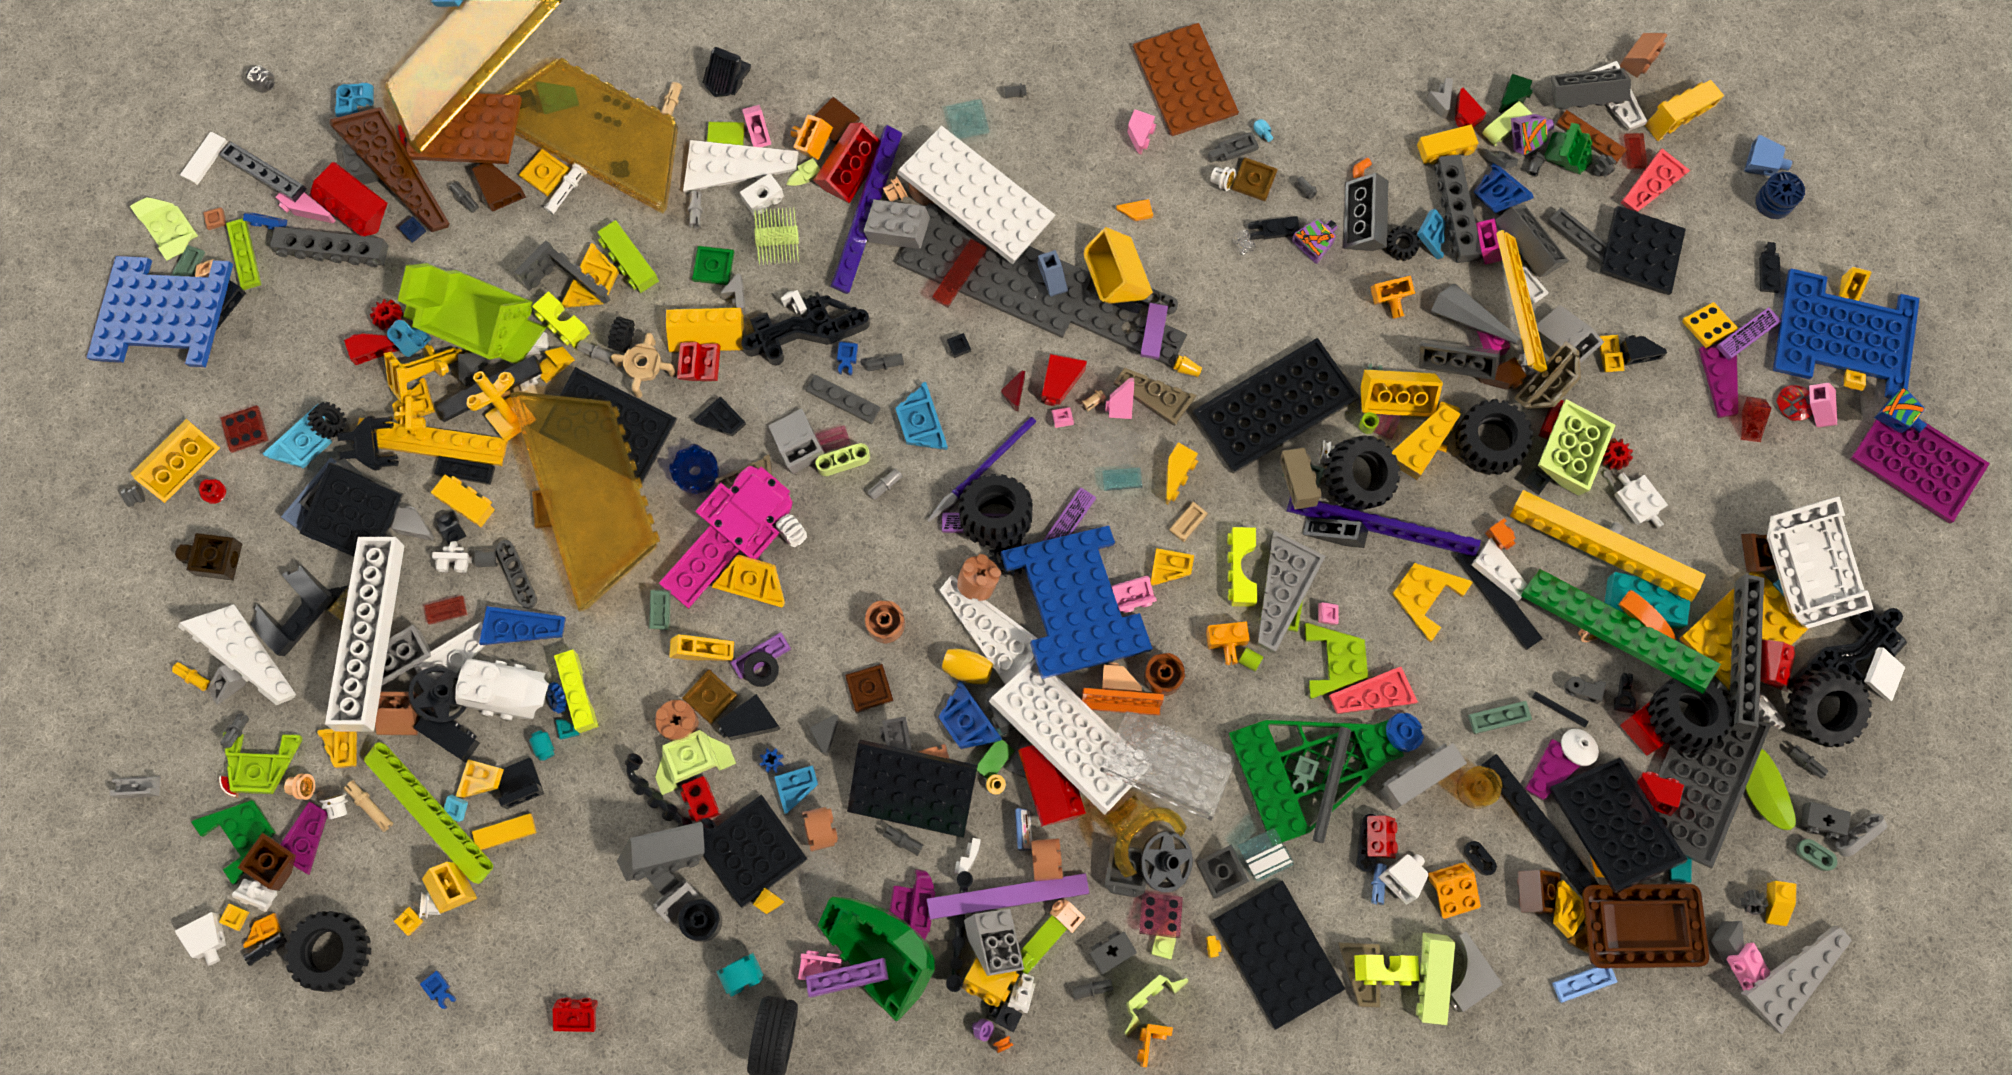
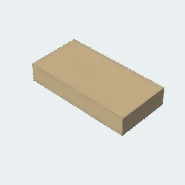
[1169,502,1208,542]

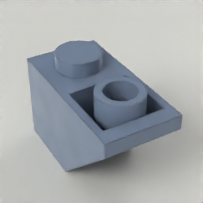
[1038,250,1068,297]

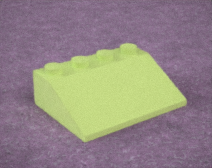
[1538,399,1616,496]

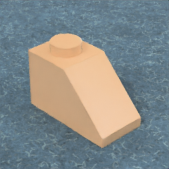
[1102,662,1142,692]

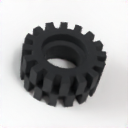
[1385,225,1421,261]
[608,316,635,353]
[307,402,347,439]

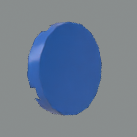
[1386,713,1424,752]

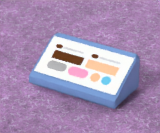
[1015,808,1032,851]

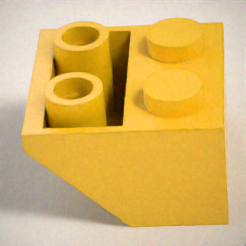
[422,862,477,914]

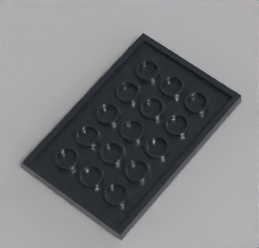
[539,367,677,485]
[847,739,978,838]
[1550,758,1688,894]
[1213,880,1346,1030]

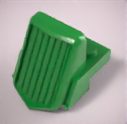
[1545,123,1593,175]

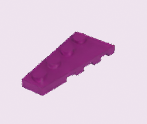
[1699,344,1738,418]

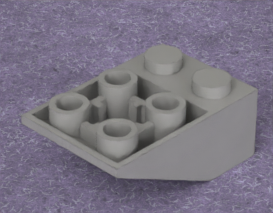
[1537,305,1604,363]
[769,408,825,474]
[964,909,1024,976]

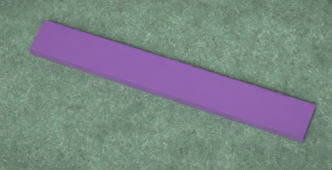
[926,873,1089,920]

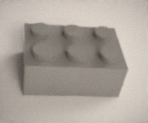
[864,200,930,249]

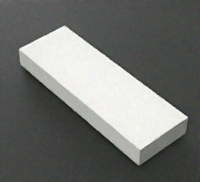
[180,132,228,185]

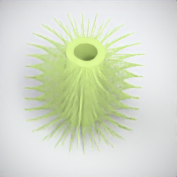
[754,207,799,265]

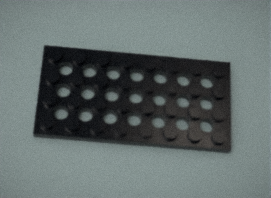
[1192,338,1360,474]

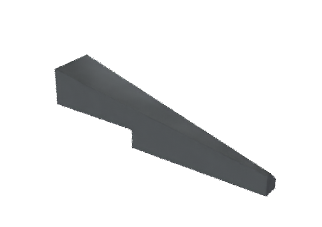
[1431,283,1521,345]

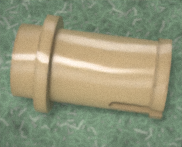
[1082,390,1107,412]

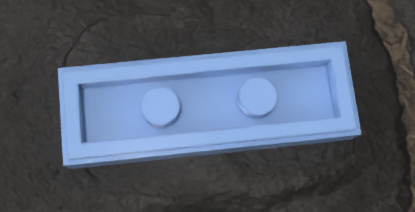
[1552,967,1618,1003]

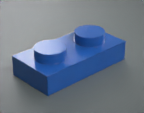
[243,212,287,230]

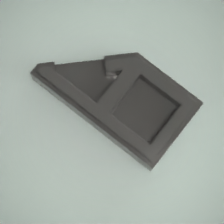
[1480,149,1518,169]

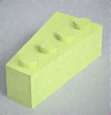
[1416,933,1455,1025]

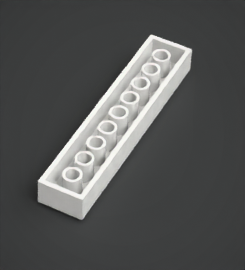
[325,537,404,732]

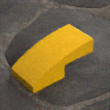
[1599,335,1624,373]

